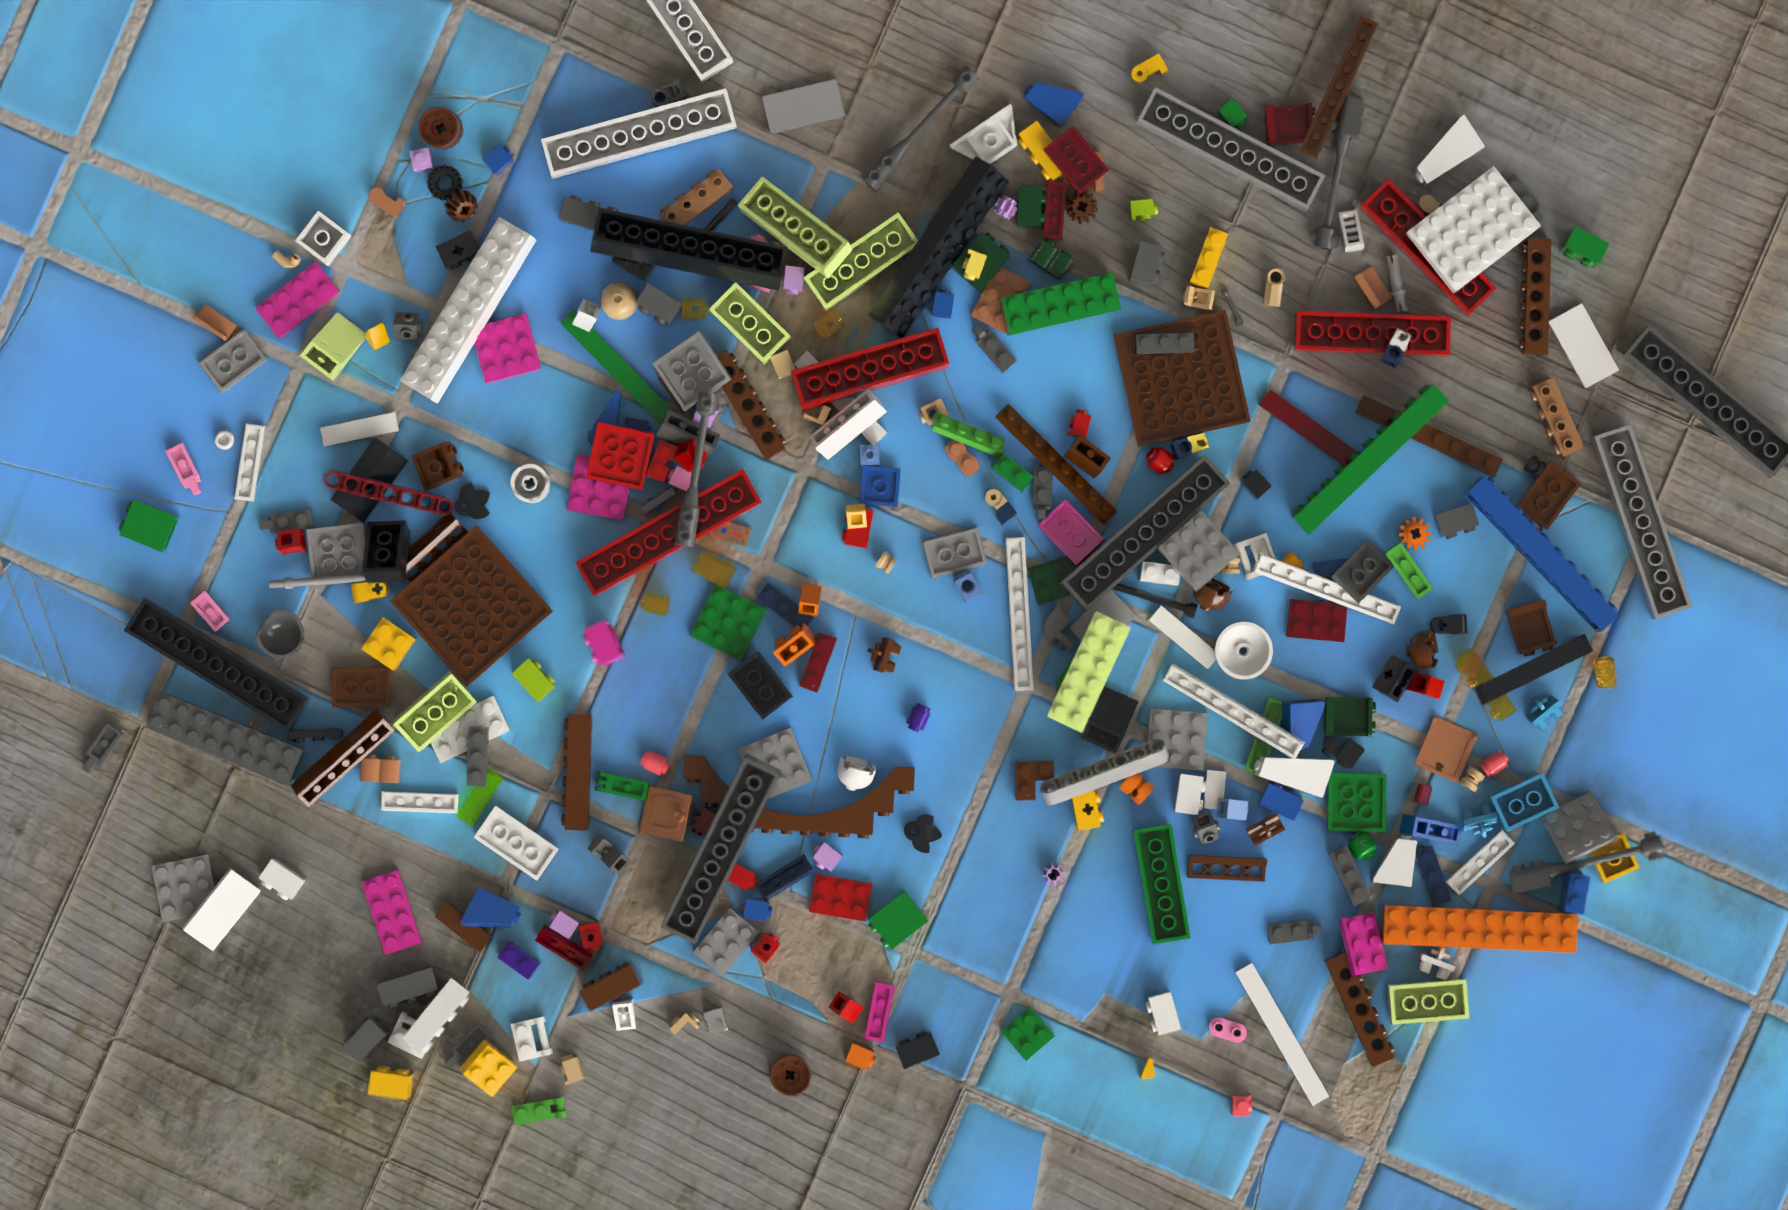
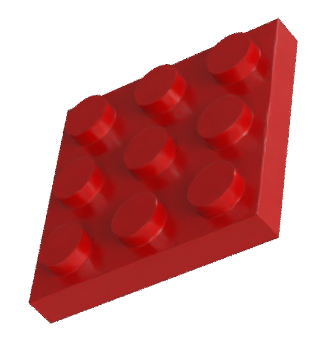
[586,421,655,490]

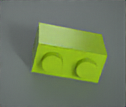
[512,658,556,702]

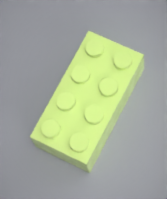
[709,282,791,365]
[1387,978,1469,1025]

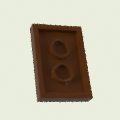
[1518,461,1582,530]
[332,668,391,707]

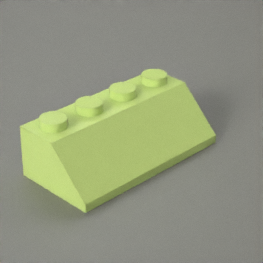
[392,670,477,752]

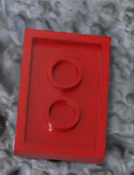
[809,874,872,922]

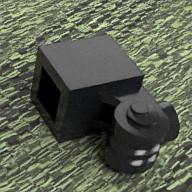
[1321,736,1365,769]

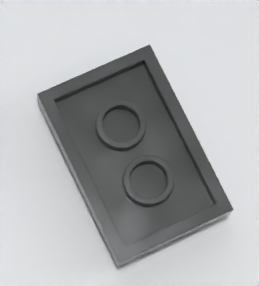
[1331,539,1394,604]

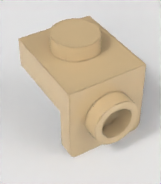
[1183,286,1215,310]
[669,1012,700,1035]

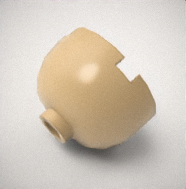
[600,282,638,320]

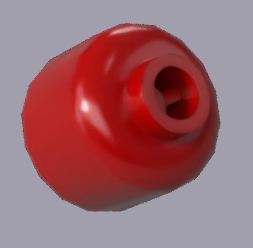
[1145,447,1174,475]

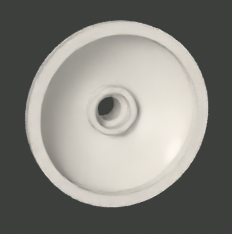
[1215,622,1273,679]

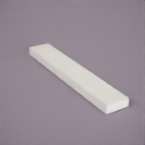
[794,351,887,445]

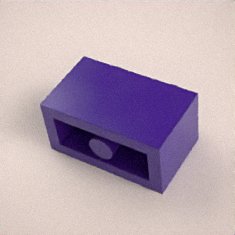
[497,941,541,980]

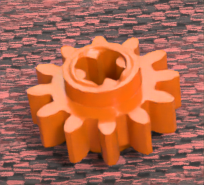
[1397,517,1432,551]

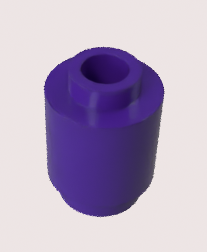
[906,703,931,732]

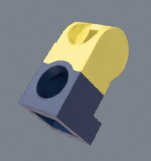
[1170,433,1209,460]

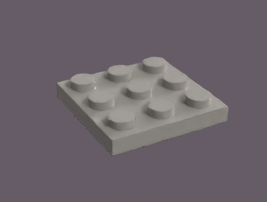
[652,331,732,411]
[1158,510,1240,592]
[306,523,366,587]
[1147,709,1208,771]
[737,728,813,799]
[1540,791,1618,865]
[152,854,215,922]

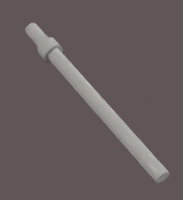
[269,574,366,589]

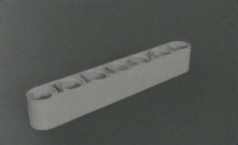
[1040,739,1169,805]

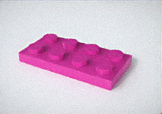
[255,262,340,339]
[361,870,422,955]

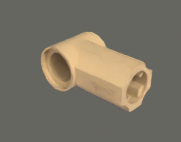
[1263,268,1285,307]

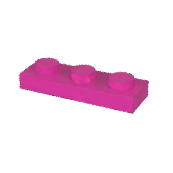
[865,982,895,1042]

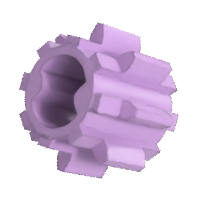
[994,195,1018,220]
[1041,862,1065,886]

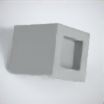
[703,1007,729,1034]

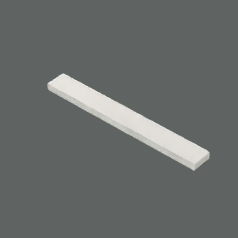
[1005,537,1034,691]
[1253,553,1401,624]
[1163,664,1305,759]
[1235,963,1329,1106]

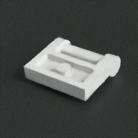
[1233,533,1275,581]
[388,1011,431,1059]
[511,1016,553,1062]

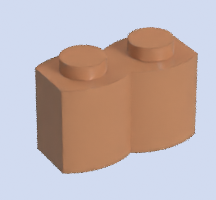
[944,440,980,477]
[360,754,401,783]

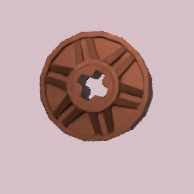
[418,107,463,150]
[769,1054,811,1096]

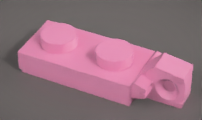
[165,442,202,495]

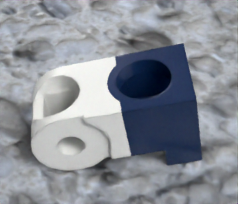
[1380,328,1411,368]

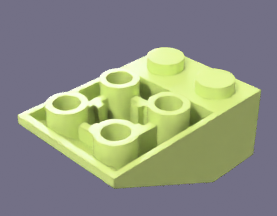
[300,312,366,381]

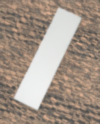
[320,412,399,447]
[234,423,266,502]
[1149,606,1216,670]
[381,791,459,813]
[1445,829,1515,896]

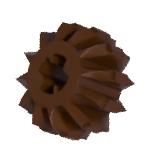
[444,189,478,223]
[1066,191,1098,224]

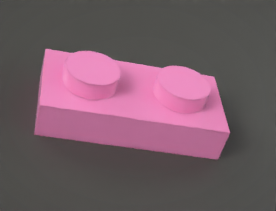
[190,591,231,632]

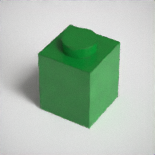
[1217,98,1247,130]

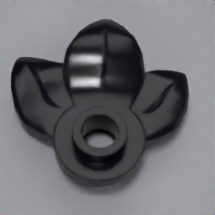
[455,482,490,519]
[904,814,942,853]

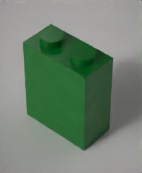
[118,499,179,553]
[868,890,928,950]

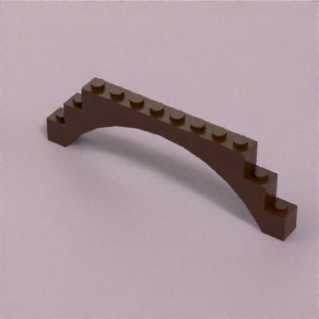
[683,755,915,838]

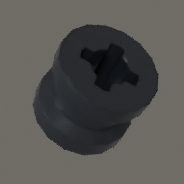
[1523,455,1547,479]

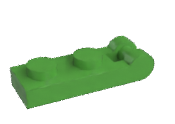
[511,1097,567,1125]

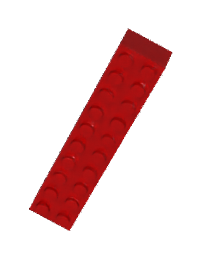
[575,469,763,597]

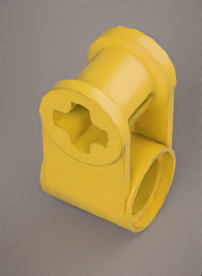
[350,582,389,604]

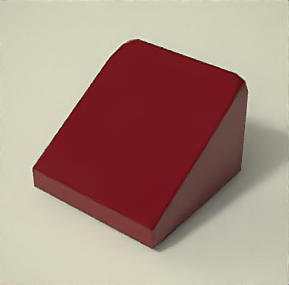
[1414,784,1432,805]

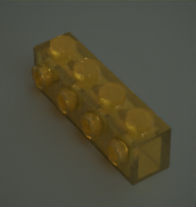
[1454,648,1517,721]

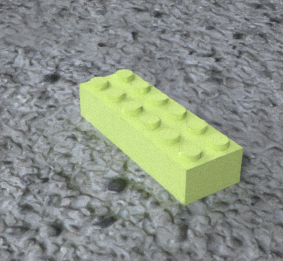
[738,176,852,278]
[804,212,918,311]
[1046,611,1131,733]

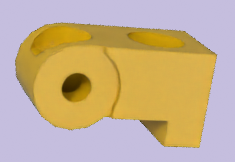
[1131,54,1168,84]

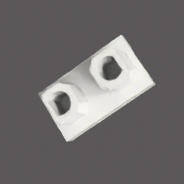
[1419,947,1455,980]

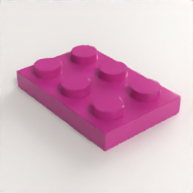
[1038,499,1105,567]
[1339,912,1388,976]

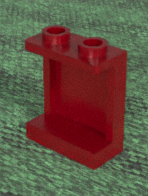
[1264,103,1316,146]

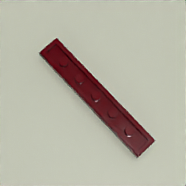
[1259,390,1356,465]

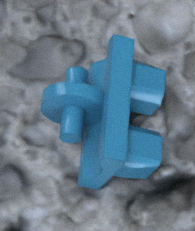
[1526,696,1563,731]
[1462,805,1498,838]

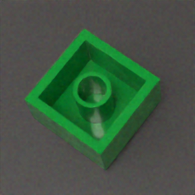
[1559,226,1610,269]

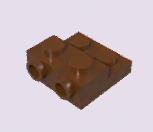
[412,441,464,491]

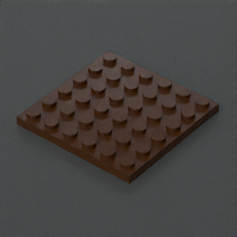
[1113,310,1251,447]
[390,525,553,687]

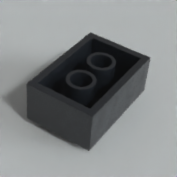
[362,520,411,583]
[728,651,793,720]

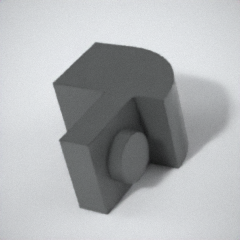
[1043,607,1074,651]
[587,834,631,875]

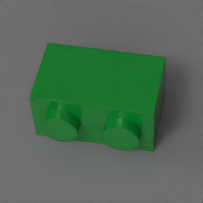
[991,453,1034,493]

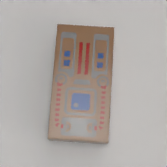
[709,522,751,547]

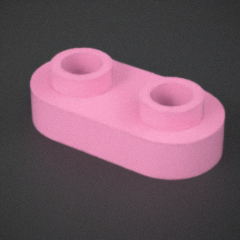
[1209,1017,1247,1043]

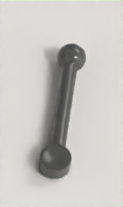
[1222,289,1243,326]

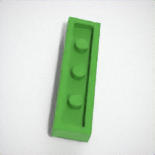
[931,412,1005,458]
[1244,697,1282,774]

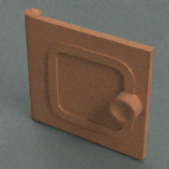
[1414,716,1478,783]
[639,785,692,842]

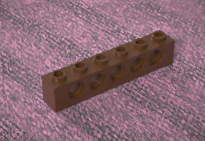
[1519,238,1551,355]
[717,350,787,461]
[1324,951,1395,1067]

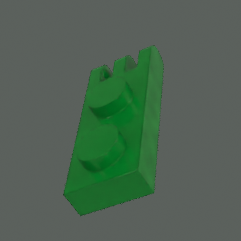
[595,771,649,801]

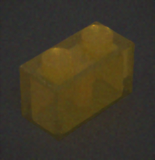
[692,549,737,589]
[640,593,671,617]

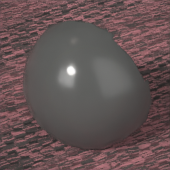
[255,609,305,659]

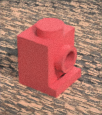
[1231,1095,1252,1116]

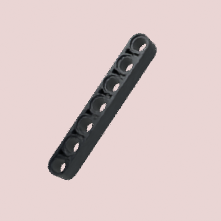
[1473,634,1594,705]

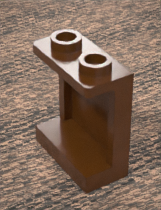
[1505,599,1557,657]

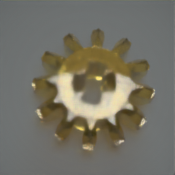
[1594,656,1617,689]

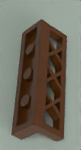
[406,513,468,582]
[1188,855,1267,882]

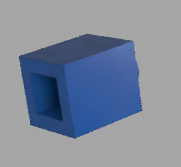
[482,144,514,176]
[932,289,954,319]
[743,898,773,922]

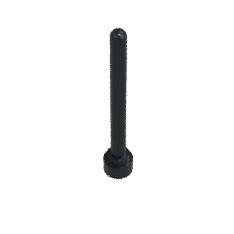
[1112,583,1198,619]

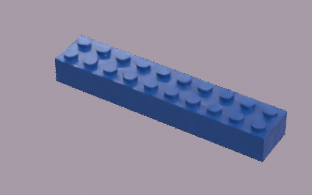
[1464,476,1619,632]

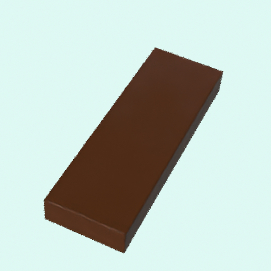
[435,902,492,952]

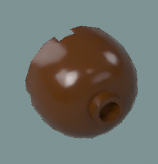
[1193,578,1233,611]
[1406,630,1438,668]

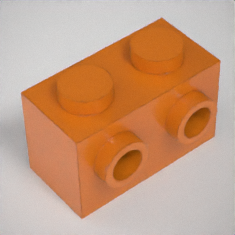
[773,623,816,667]

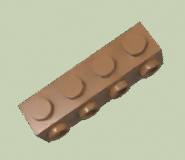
[659,169,734,226]
[1529,377,1584,458]

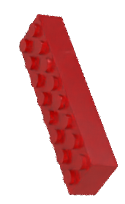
[1359,179,1496,317]
[1294,311,1451,357]
[791,328,949,411]

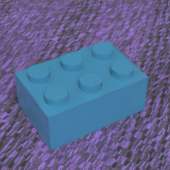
[1488,773,1559,832]

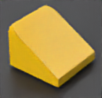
[364,322,390,351]
[846,504,867,529]
[1140,1057,1155,1079]

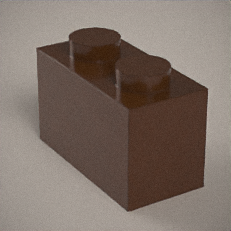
[1064,435,1111,478]

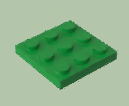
[690,584,767,661]
[1327,773,1387,832]

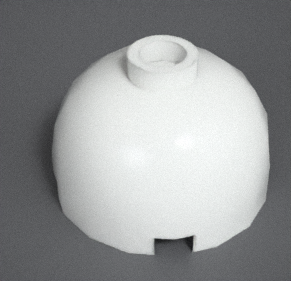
[837,756,877,791]

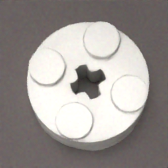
[510,464,551,503]

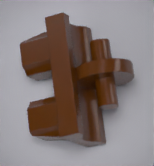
[867,637,901,673]
[1246,813,1286,846]

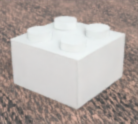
[295,211,351,267]

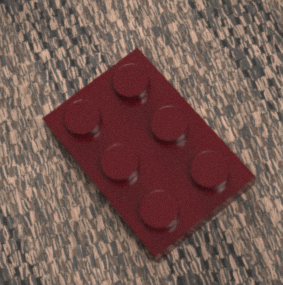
[1043,126,1109,195]
[1286,599,1347,642]

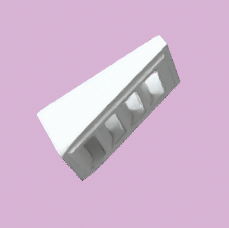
[1338,209,1364,253]

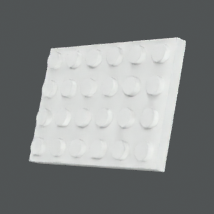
[1406,166,1541,294]

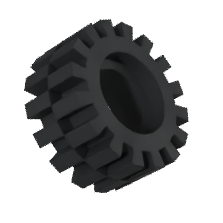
[427,165,463,201]

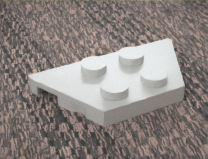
[949,104,1017,164]

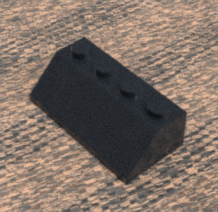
[330,437,408,523]

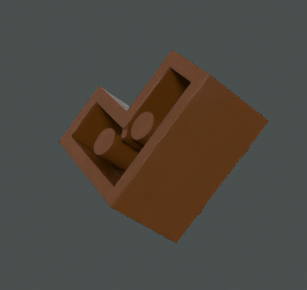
[1015,761,1054,801]

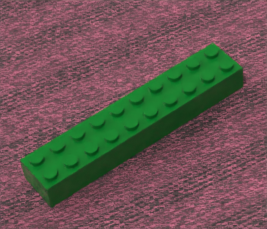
[1292,384,1450,535]

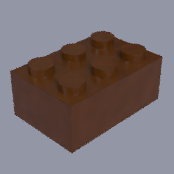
[579,962,643,1012]

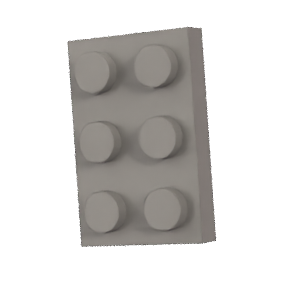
[693,908,759,977]

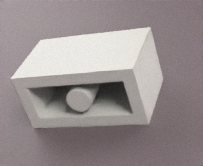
[1139,561,1180,586]
[1174,773,1206,815]
[259,859,306,900]
[1145,991,1181,1035]

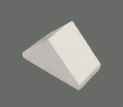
[572,299,600,332]
[612,999,636,1031]

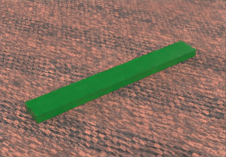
[560,310,674,424]

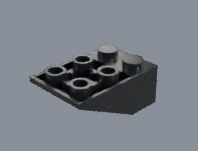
[1080,686,1139,754]

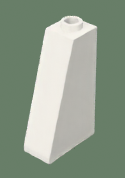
[1414,115,1485,186]
[1254,756,1335,798]

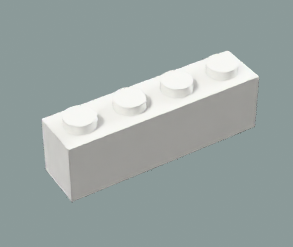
[809,389,887,459]
[402,978,469,1054]

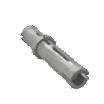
[1385,255,1408,313]

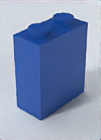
[1558,872,1590,915]

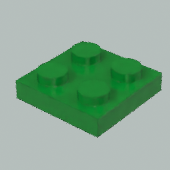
[1001,1007,1055,1061]

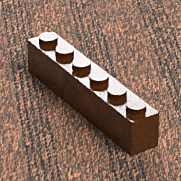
[290,709,395,807]
[561,714,593,831]

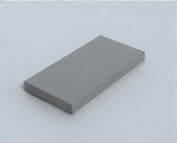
[762,79,845,134]

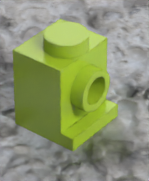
[1129,199,1158,222]

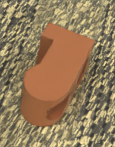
[368,188,407,219]

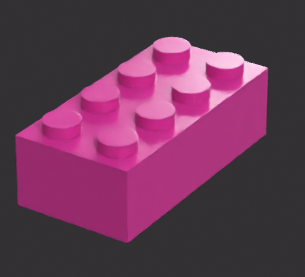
[582,620,626,666]

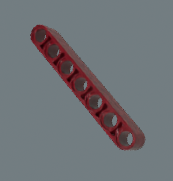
[322,469,453,515]

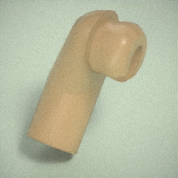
[272,250,300,268]

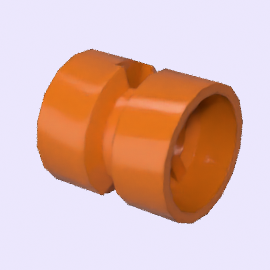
[1118,773,1155,805]

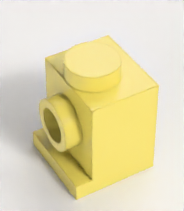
[962,249,987,281]

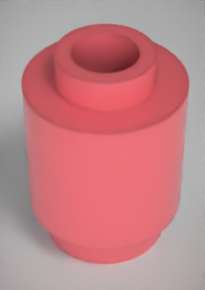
[640,751,670,776]
[1479,751,1509,778]

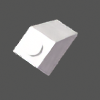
[1371,835,1417,887]

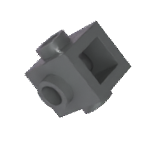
[393,312,423,340]
[1191,811,1221,845]

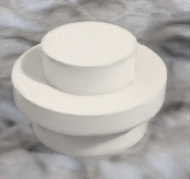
[215,430,234,450]

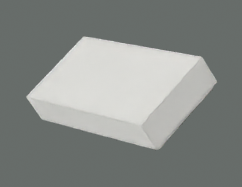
[1203,770,1226,809]

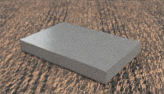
[198,328,268,393]
[922,527,987,579]
[1069,590,1136,641]

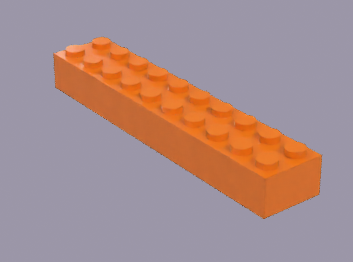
[1381,904,1578,953]

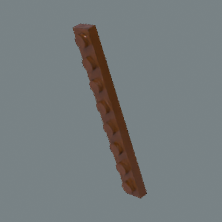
[1300,16,1378,159]
[1355,395,1503,477]
[995,404,1117,524]

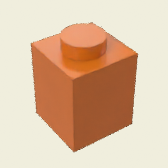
[798,584,822,616]
[845,1042,876,1070]

